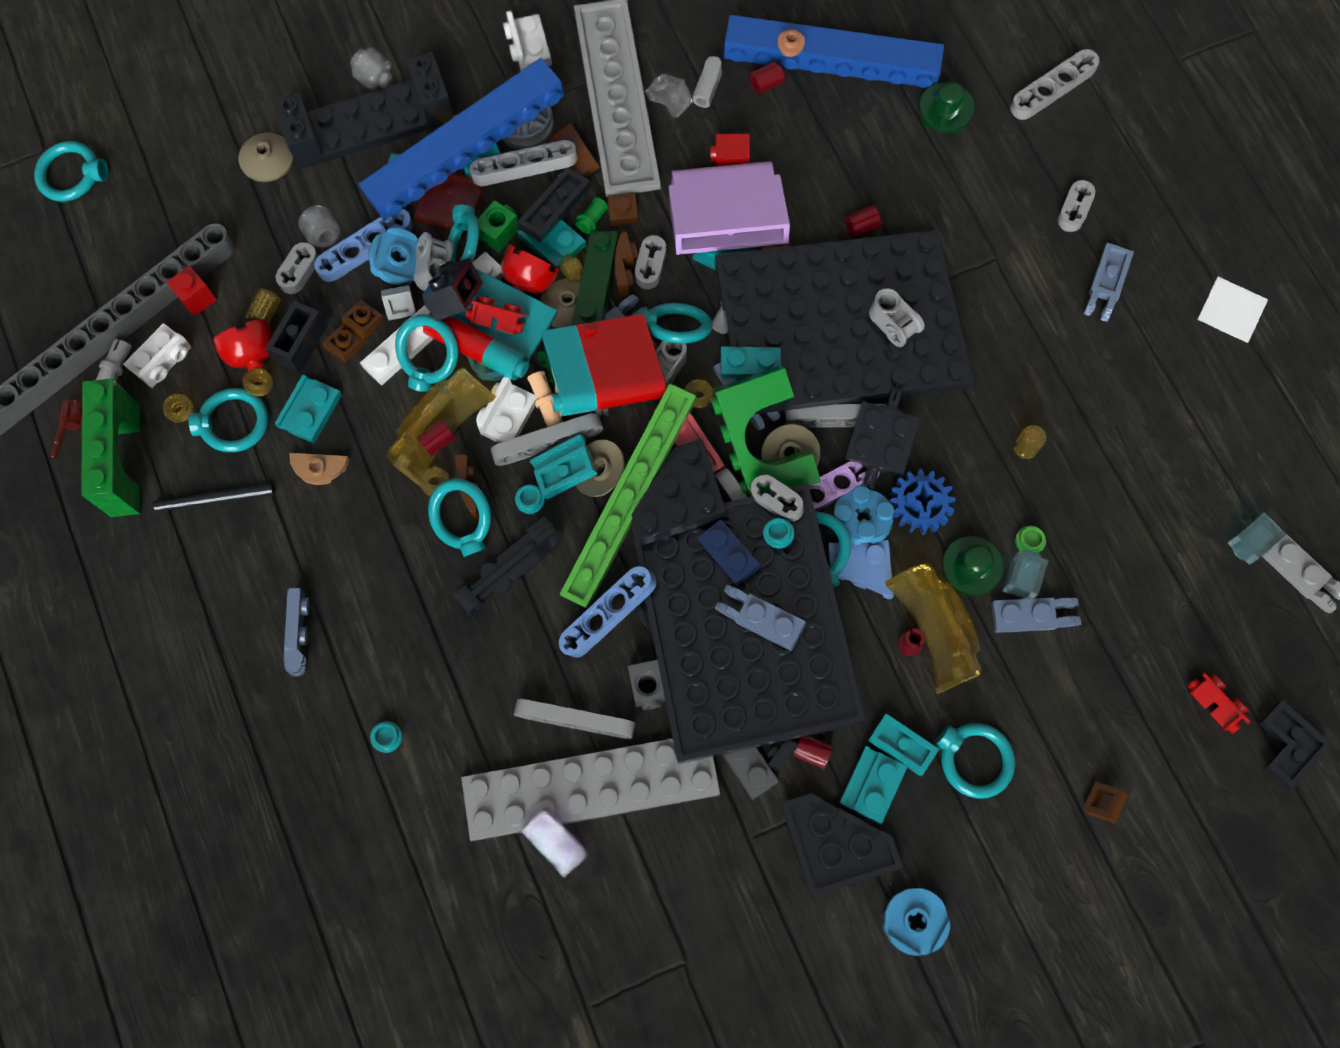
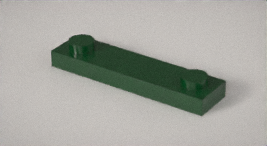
[572,231,620,326]

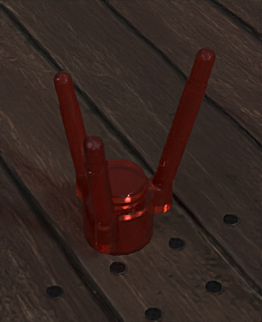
[50,400,82,458]

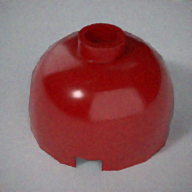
[501,245,560,295]
[213,319,273,372]

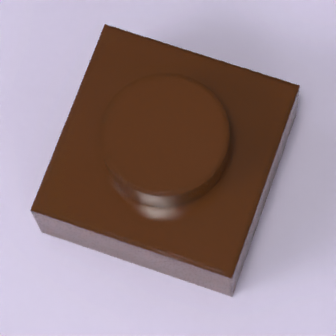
[607,193,638,226]
[1083,782,1128,824]

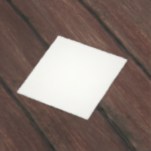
[1197,277,1268,343]

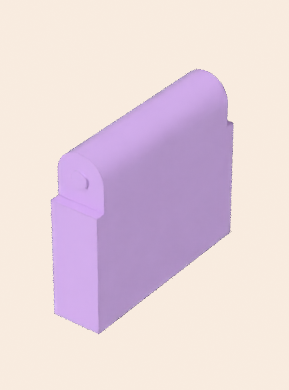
[669,161,790,255]

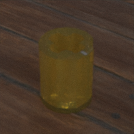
[245,288,281,324]
[1014,425,1047,459]

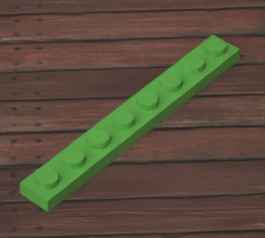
[559,383,697,609]

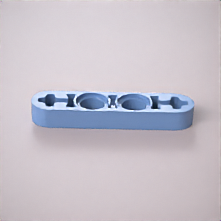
[314,209,413,282]
[559,566,656,658]

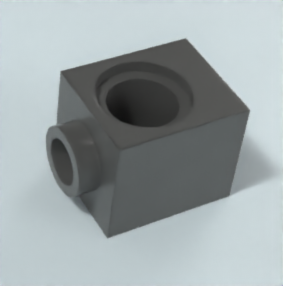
[628,660,665,710]

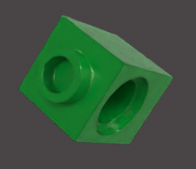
[478,200,519,253]

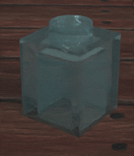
[1228,512,1287,565]
[1002,550,1049,599]

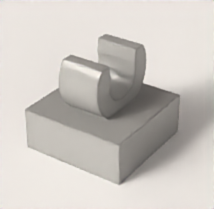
[381,285,416,320]

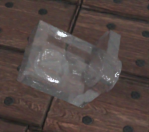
[645,74,693,118]

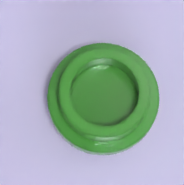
[1015,526,1046,556]

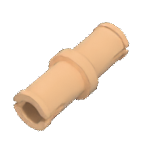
[527,371,564,427]

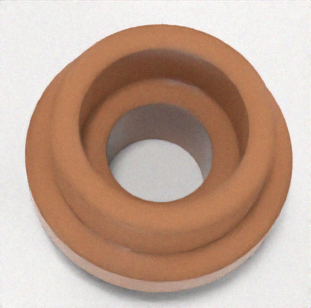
[777,29,805,57]

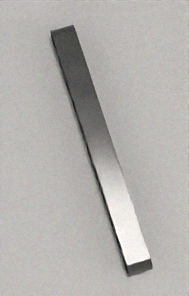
[0,223,235,435]

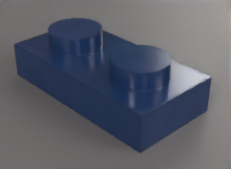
[697,519,761,586]

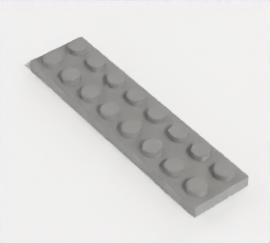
[574,0,661,197]
[461,738,720,841]

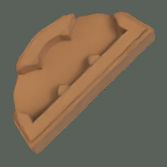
[289,453,350,485]

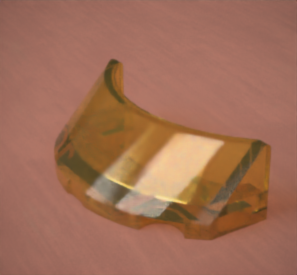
[386,367,496,485]
[885,564,982,694]

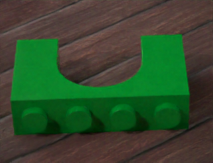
[710,365,821,497]
[81,378,140,517]

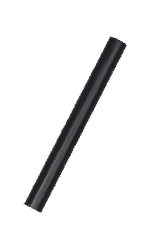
[153,483,274,512]

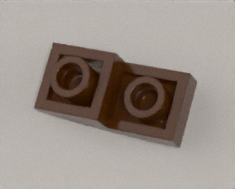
[548,123,599,177]
[615,232,638,299]
[323,300,383,363]
[455,455,486,521]

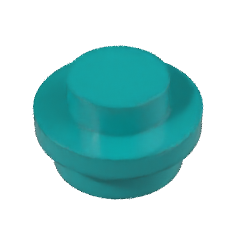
[515,485,545,514]
[763,518,795,549]
[370,721,402,753]

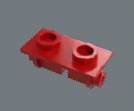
[466,295,530,335]
[1187,671,1250,734]

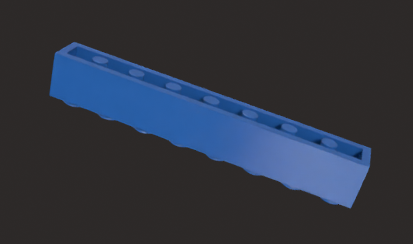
[724,15,944,88]
[359,58,564,221]

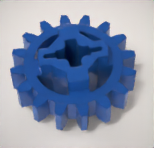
[889,469,956,535]

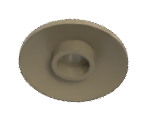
[239,132,293,182]
[540,278,581,328]
[761,424,820,467]
[575,440,625,497]

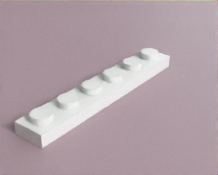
[360,252,504,386]

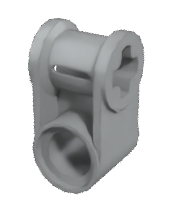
[414,232,453,291]
[869,288,925,347]
[656,341,687,389]

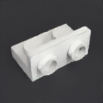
[503,11,552,71]
[123,323,191,388]
[476,376,537,443]

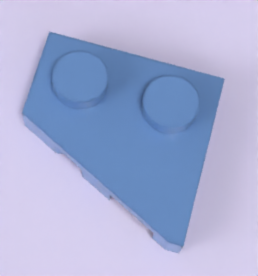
[827,540,894,599]

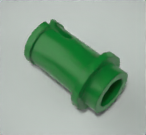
[576,197,609,234]

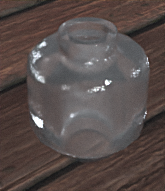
[350,48,392,89]
[298,205,341,248]

